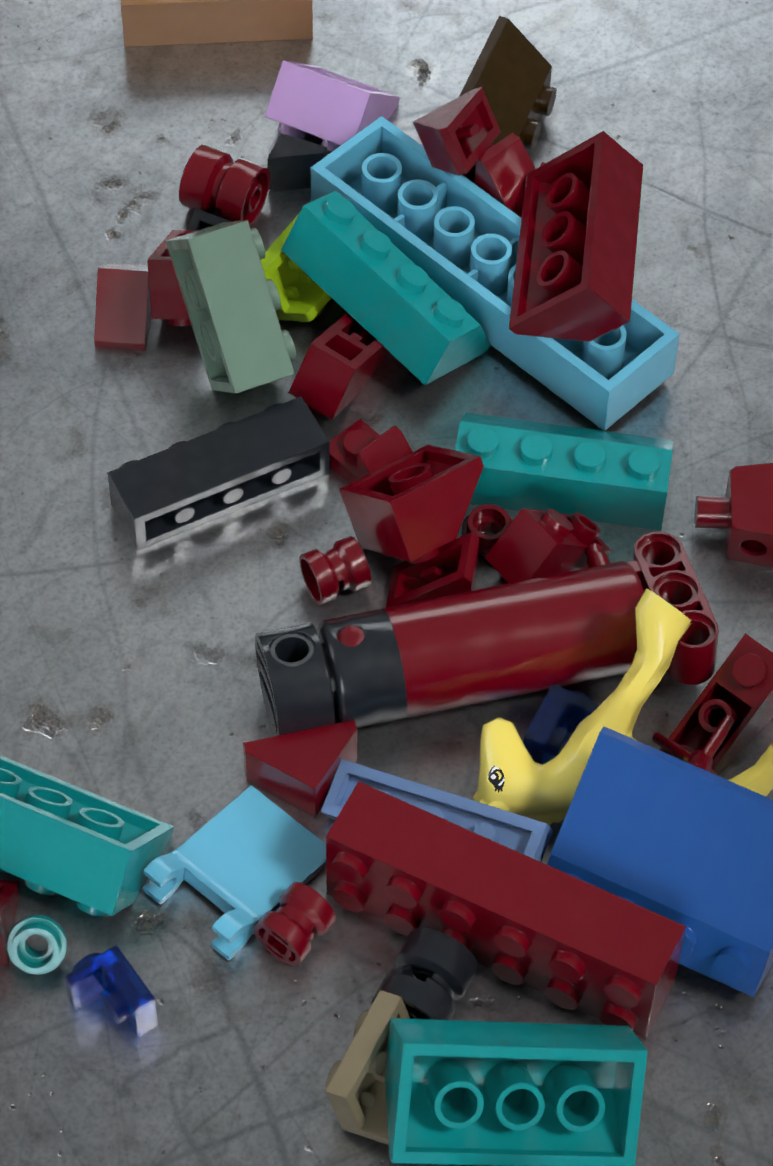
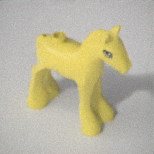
[473,588,773,826]

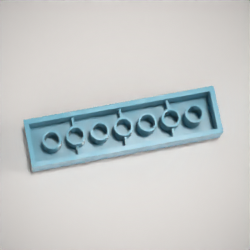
[311,116,680,431]

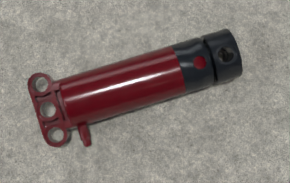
[255,532,719,736]

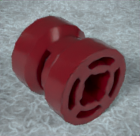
[299,536,372,606]
[254,882,336,966]

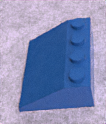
[547,726,773,997]

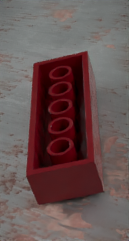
[326,781,686,1039]

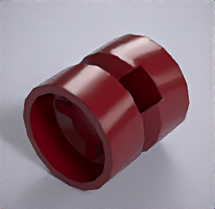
[179,145,270,227]

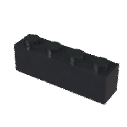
[107,396,330,551]

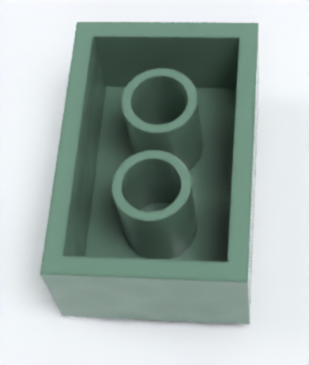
[166,220,296,394]

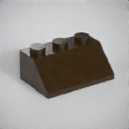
[459,16,557,184]

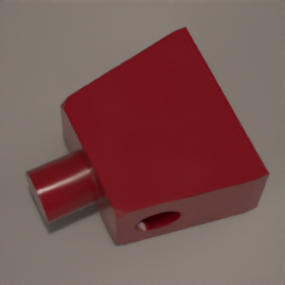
[694,463,773,568]

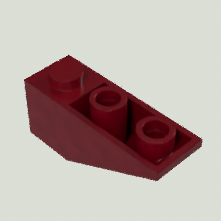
[660,633,773,775]

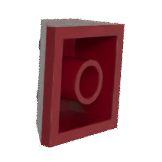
[339,445,484,564]

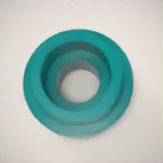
[7,915,67,974]

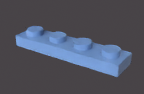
[321,759,553,862]

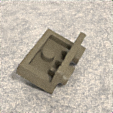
[325,990,410,1145]

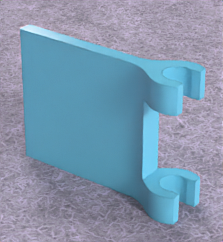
[143,785,326,960]

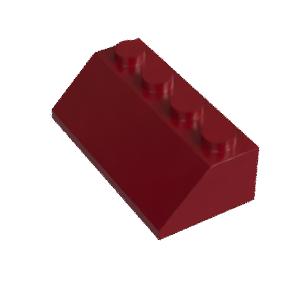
[509,131,643,342]

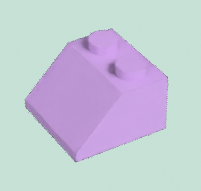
[264,60,401,152]

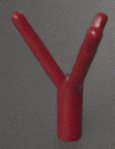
[652,715,734,777]

